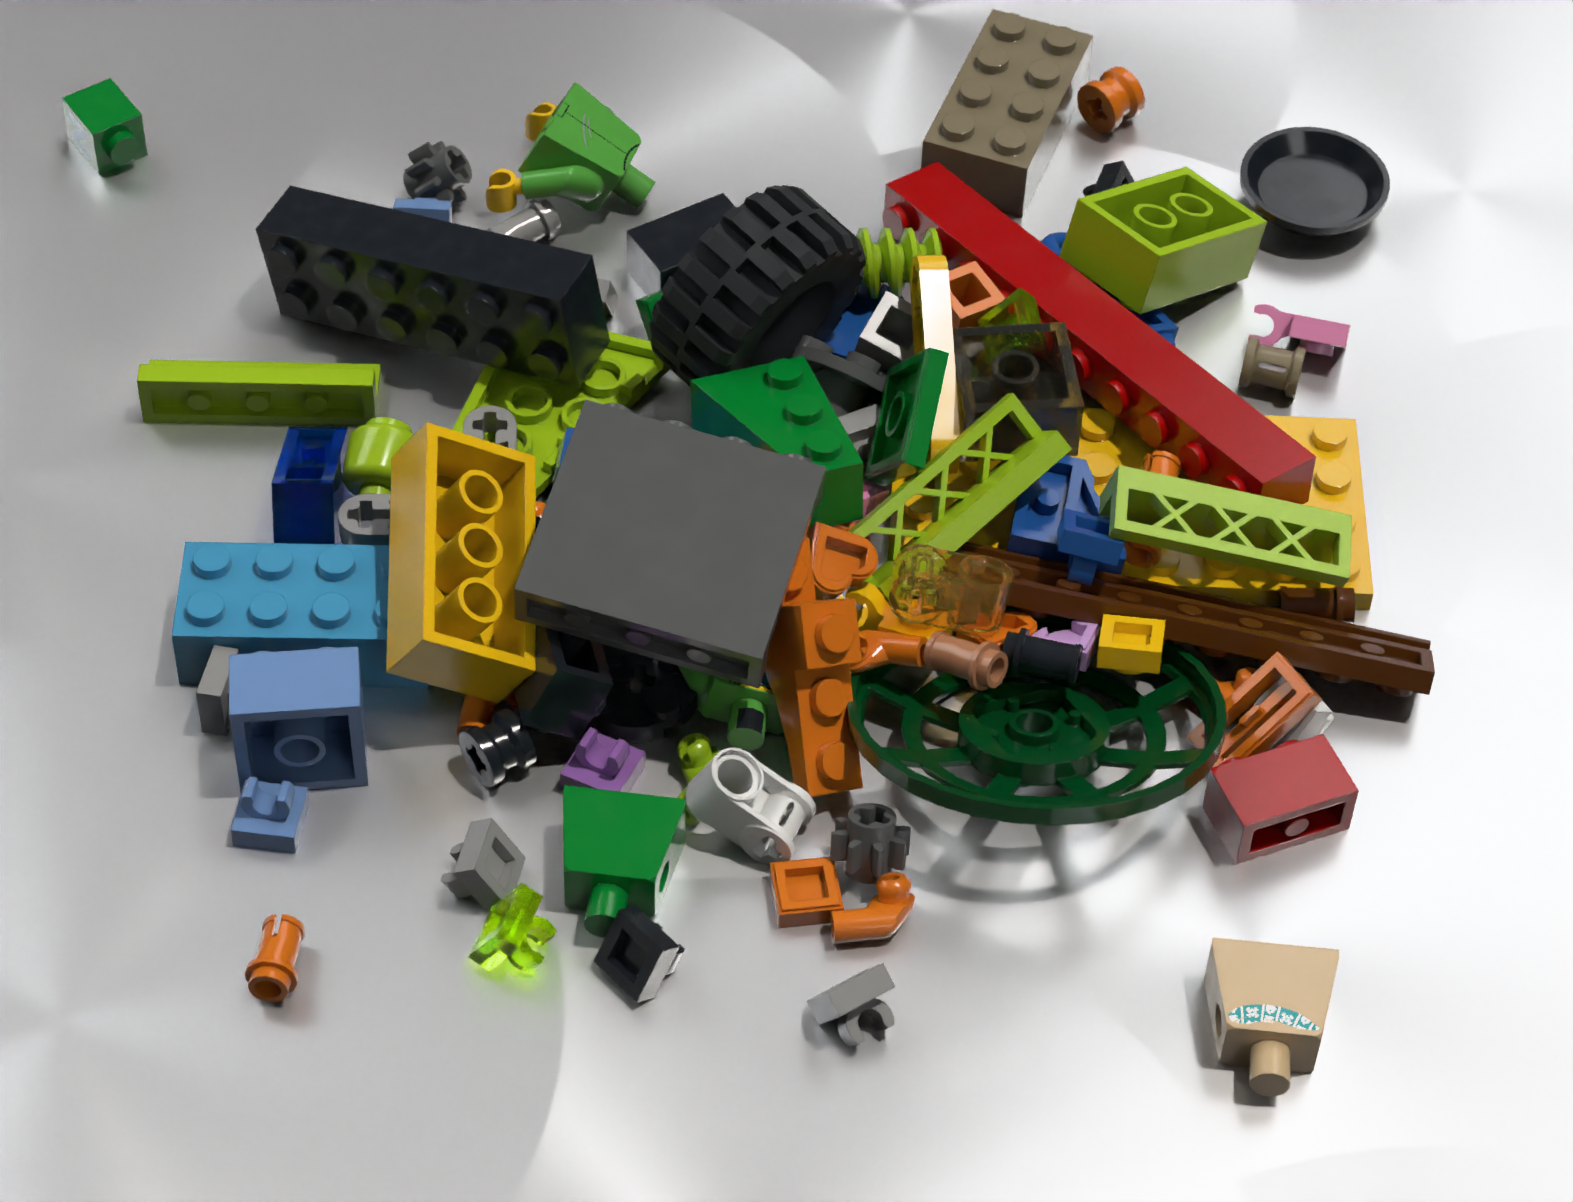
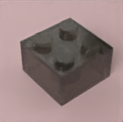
[953,322,1084,463]

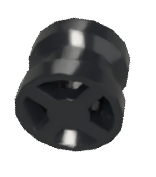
[459,709,536,787]

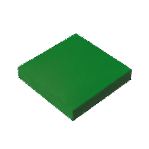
[865,347,949,486]

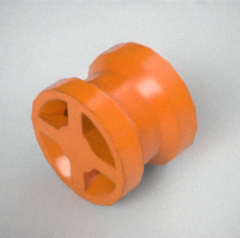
[1077,66,1145,133]

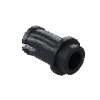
[1002,628,1083,684]

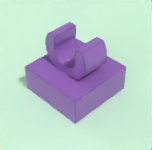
[560,727,645,792]

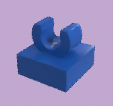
[1057,508,1124,586]

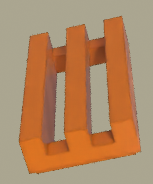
[1186,651,1323,768]

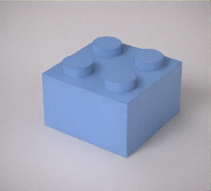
[229,647,368,793]

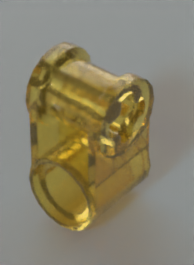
[889,544,1014,638]

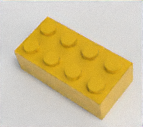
[386,422,536,703]

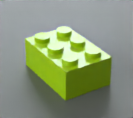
[1059,166,1268,314]

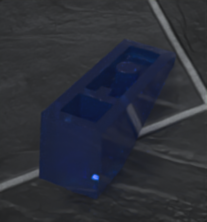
[271,427,348,544]

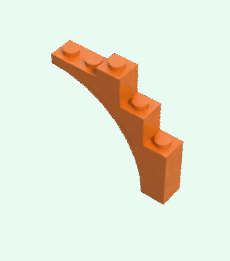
[765,537,863,797]

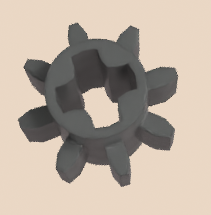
[403,141,472,207]
[830,803,911,884]

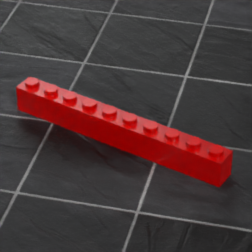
[882,162,1316,505]

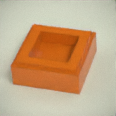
[769,857,844,928]

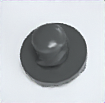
[792,335,887,417]

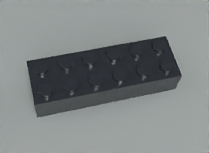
[256,185,610,387]

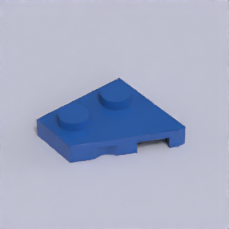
[1007,455,1127,574]

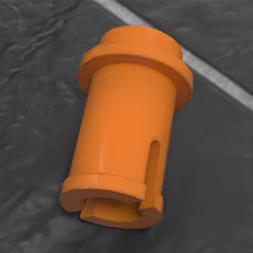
[245,914,305,1002]

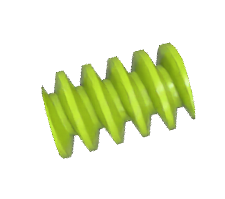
[854,228,942,299]

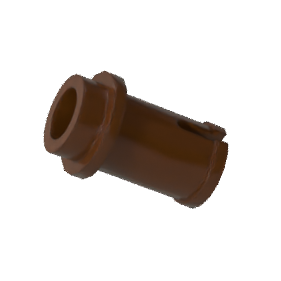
[1279,585,1355,624]

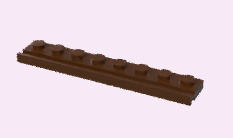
[941,542,1435,696]

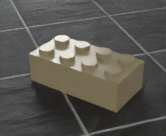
[921,9,1094,218]

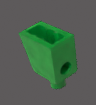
[563,785,686,938]

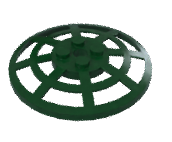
[847,603,1227,826]

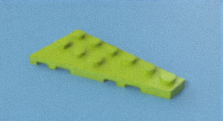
[452,331,670,498]

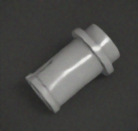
[487,199,561,242]

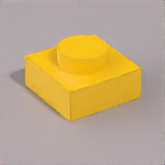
[1097,614,1166,675]

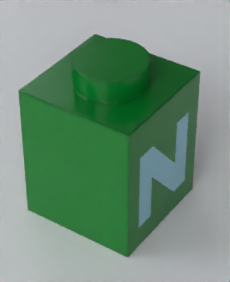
[62,78,148,175]

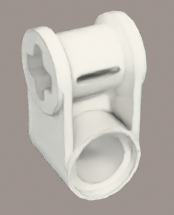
[685,747,816,865]

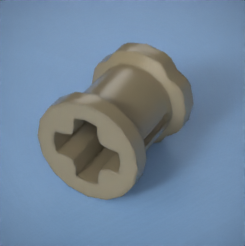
[1238,336,1306,399]

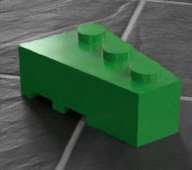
[690,356,863,532]

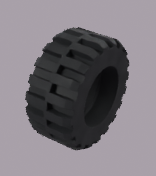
[648,185,866,387]

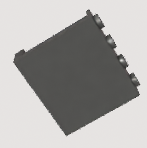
[514,400,826,689]

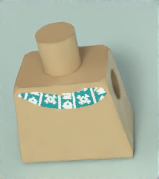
[1205,937,1339,1096]

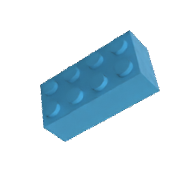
[172,542,428,688]

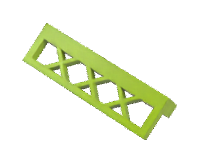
[137,360,381,426]
[848,393,1072,605]
[1099,465,1352,587]

